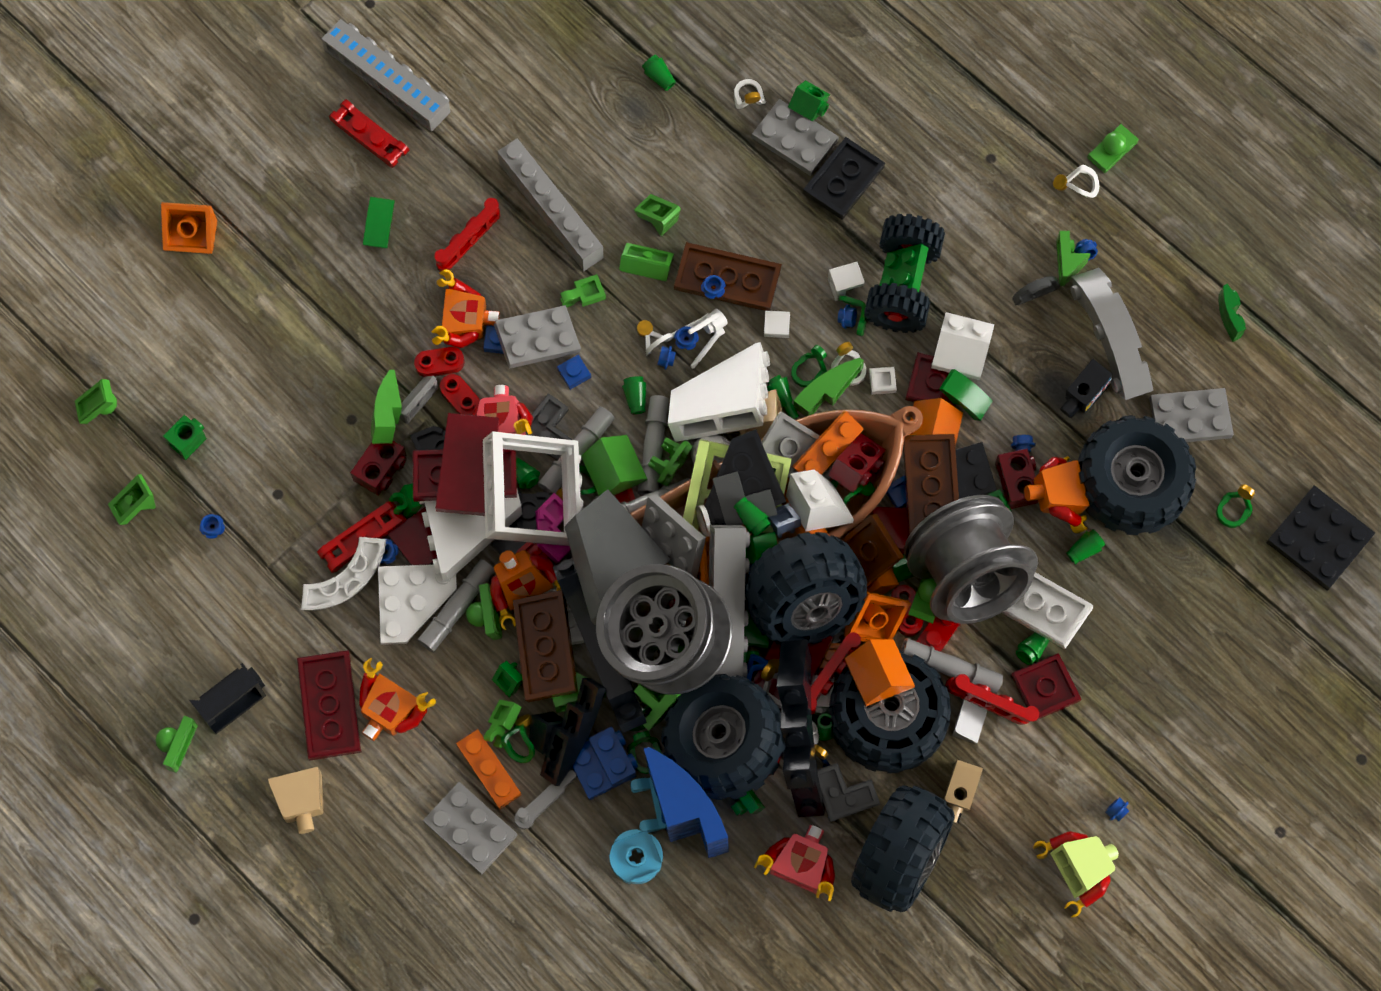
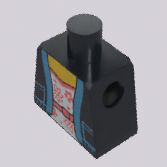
[1060,359,1113,418]

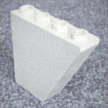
[668,342,770,442]
[419,490,522,582]

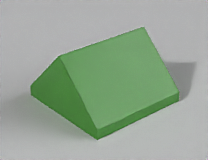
[581,435,648,496]

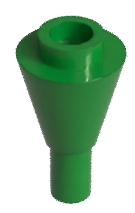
[767,375,799,420]
[516,456,540,489]

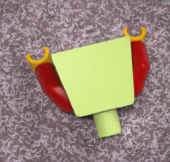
[1033,831,1118,917]

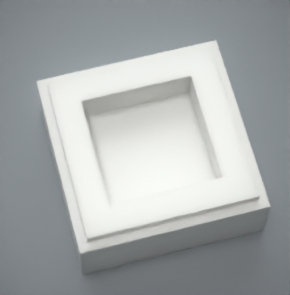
[764,311,790,338]
[869,367,897,395]

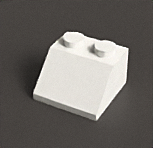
[931,312,994,380]
[786,470,854,531]

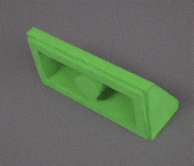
[619,243,674,281]

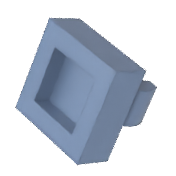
[768,503,801,538]

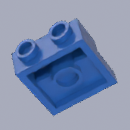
[572,726,638,801]

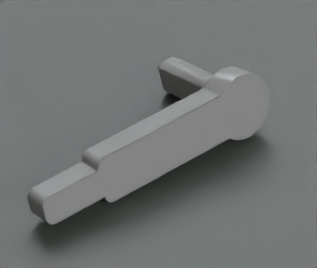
[514,770,577,830]

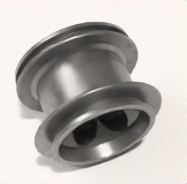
[904,495,1038,624]
[596,564,732,695]

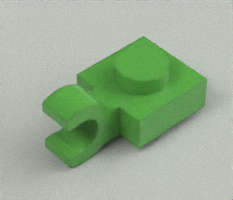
[560,274,606,307]
[484,699,522,748]

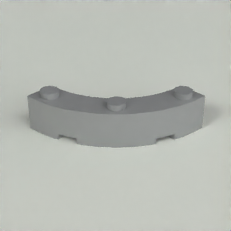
[1070,268,1153,400]

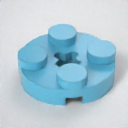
[609,829,663,884]

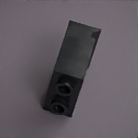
[189,663,266,734]

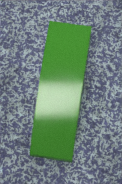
[793,358,864,416]
[371,370,402,444]

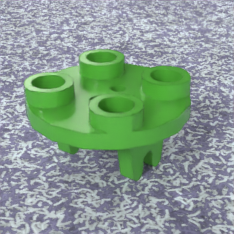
[648,438,693,486]

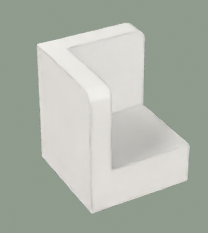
[828,262,865,301]

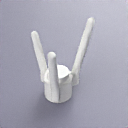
[671,309,728,369]

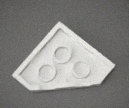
[378,565,457,645]

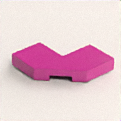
[535,493,571,564]

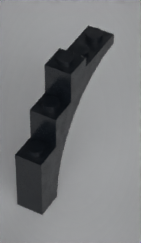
[777,639,825,817]

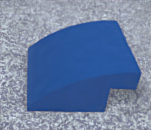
[644,747,729,858]

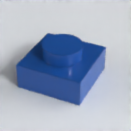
[483,325,504,354]
[557,354,591,390]
[886,475,907,508]

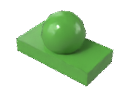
[1087,124,1139,173]
[75,379,117,424]
[908,578,937,623]
[466,583,502,640]
[156,716,198,773]

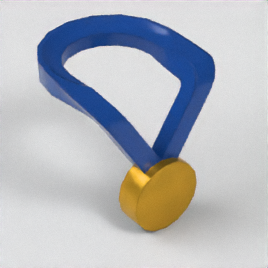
[747,654,779,681]

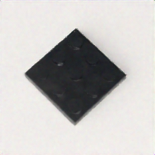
[1266,485,1375,591]

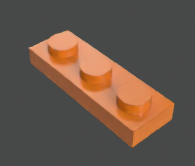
[792,411,864,475]
[456,729,522,810]

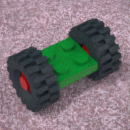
[864,214,945,333]

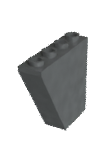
[564,489,671,625]

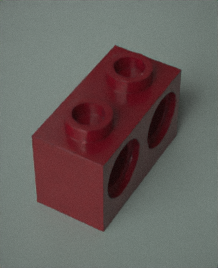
[828,433,886,493]
[350,441,407,496]
[995,449,1038,509]

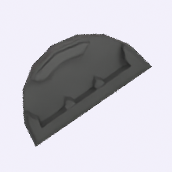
[1012,276,1060,305]

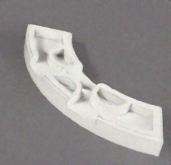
[301,537,386,610]

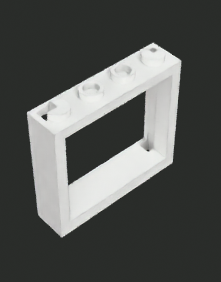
[483,432,583,546]

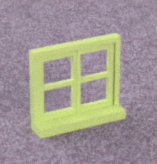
[683,439,792,536]

